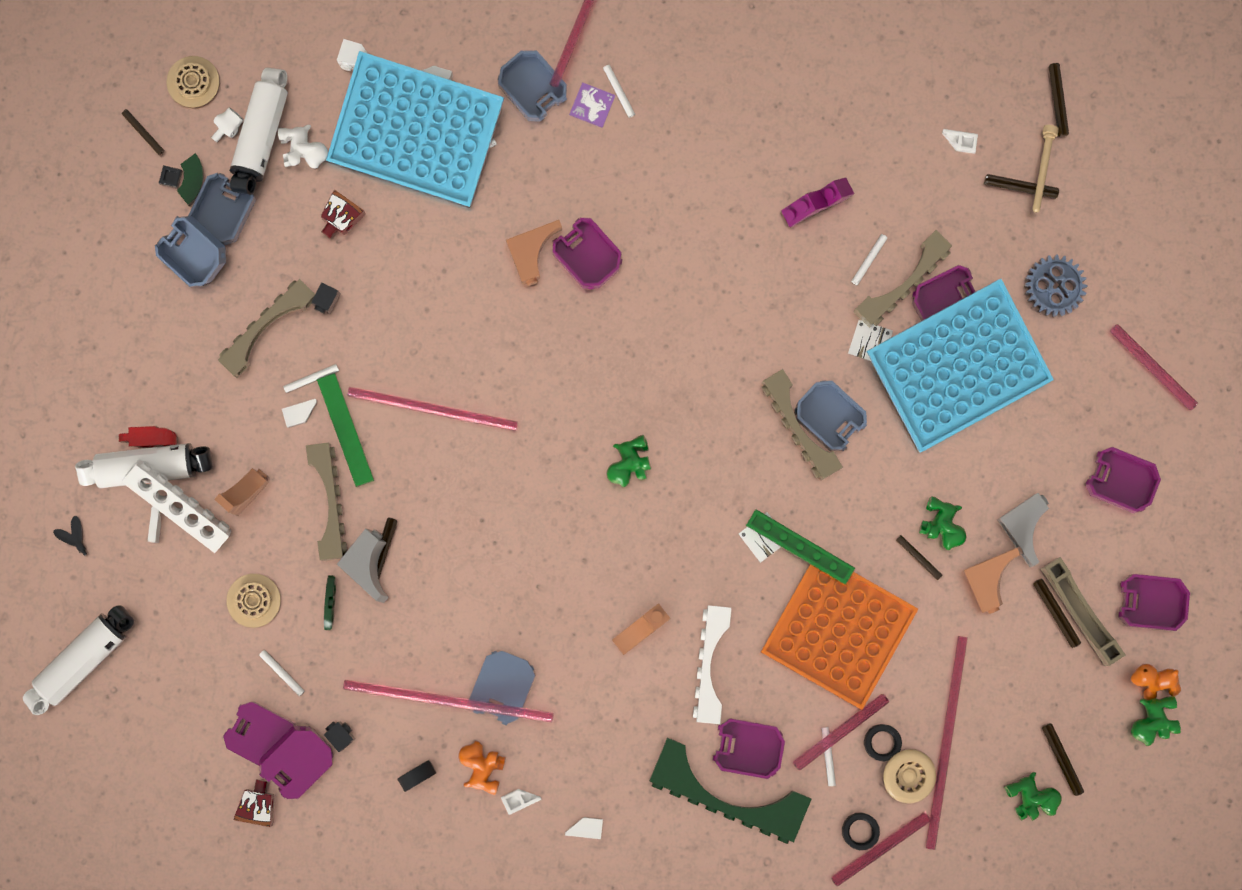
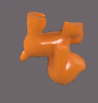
[1131,664,1181,700]
[459,741,506,795]

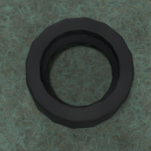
[864,724,902,762]
[397,760,436,792]
[842,813,880,851]

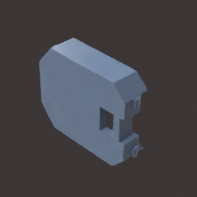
[498,50,567,122]
[188,173,256,245]
[155,216,226,287]
[795,380,867,451]
[469,651,536,726]

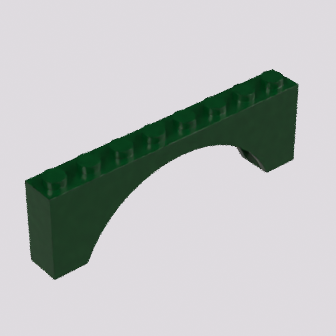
[649,737,812,844]

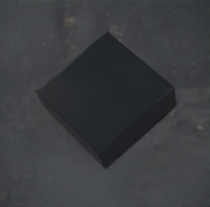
[159,165,183,189]

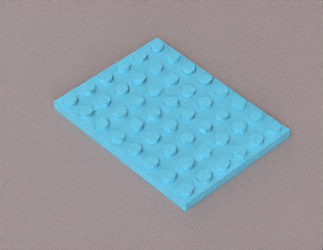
[326,51,504,207]
[866,279,1054,453]

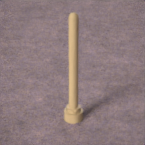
[1033,125,1059,213]

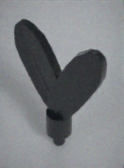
[53,516,87,556]

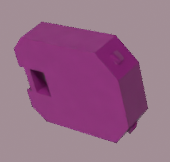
[552,218,623,289]
[912,265,976,321]
[1086,447,1161,513]
[1118,574,1190,631]
[223,702,296,766]
[713,718,785,779]
[259,726,333,799]

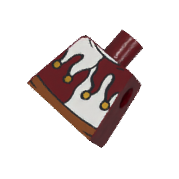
[321,190,366,238]
[234,779,274,827]

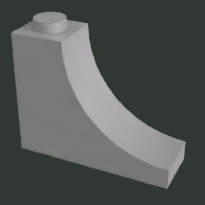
[997,493,1049,567]
[337,528,388,603]

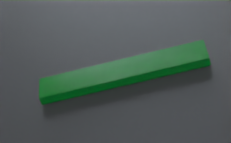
[317,373,374,487]
[746,509,855,585]

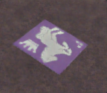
[569,82,616,128]

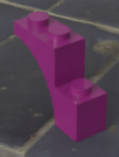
[781,177,855,227]

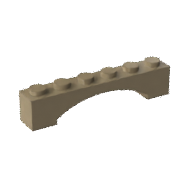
[854,230,952,328]
[218,279,315,378]
[761,369,843,480]
[306,443,347,561]
[1040,557,1126,666]

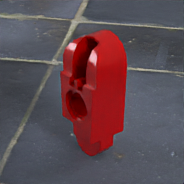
[119,426,177,448]

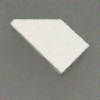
[942,129,978,154]
[282,399,317,428]
[148,506,161,543]
[501,789,542,815]
[565,817,603,839]

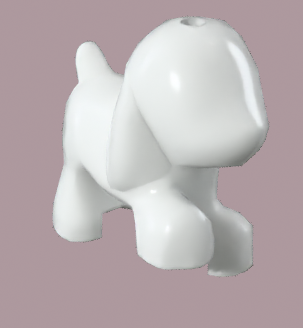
[277,125,328,169]

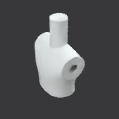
[211,107,244,142]

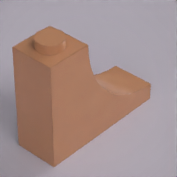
[506,220,562,286]
[214,468,269,516]
[964,546,1023,614]
[612,603,670,655]

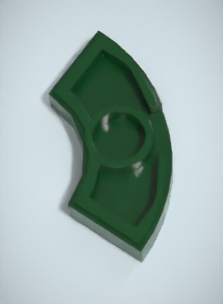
[177,153,204,206]
[324,575,336,630]

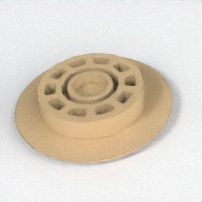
[167,56,219,107]
[227,574,280,628]
[883,749,936,803]

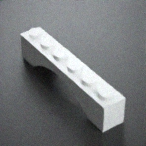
[337,39,453,81]
[693,605,731,724]

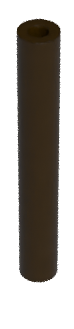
[122,109,165,155]
[896,535,943,580]

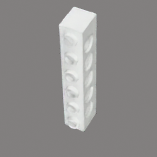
[122,460,231,553]

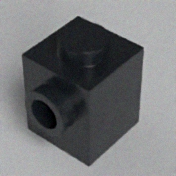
[311,282,341,314]
[324,721,355,752]

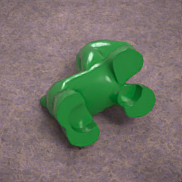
[607,435,651,487]
[919,496,967,550]
[1131,696,1181,746]
[1004,772,1062,821]

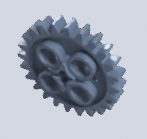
[1024,254,1088,317]

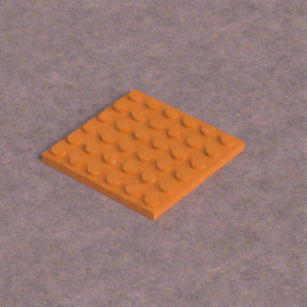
[761,564,918,710]

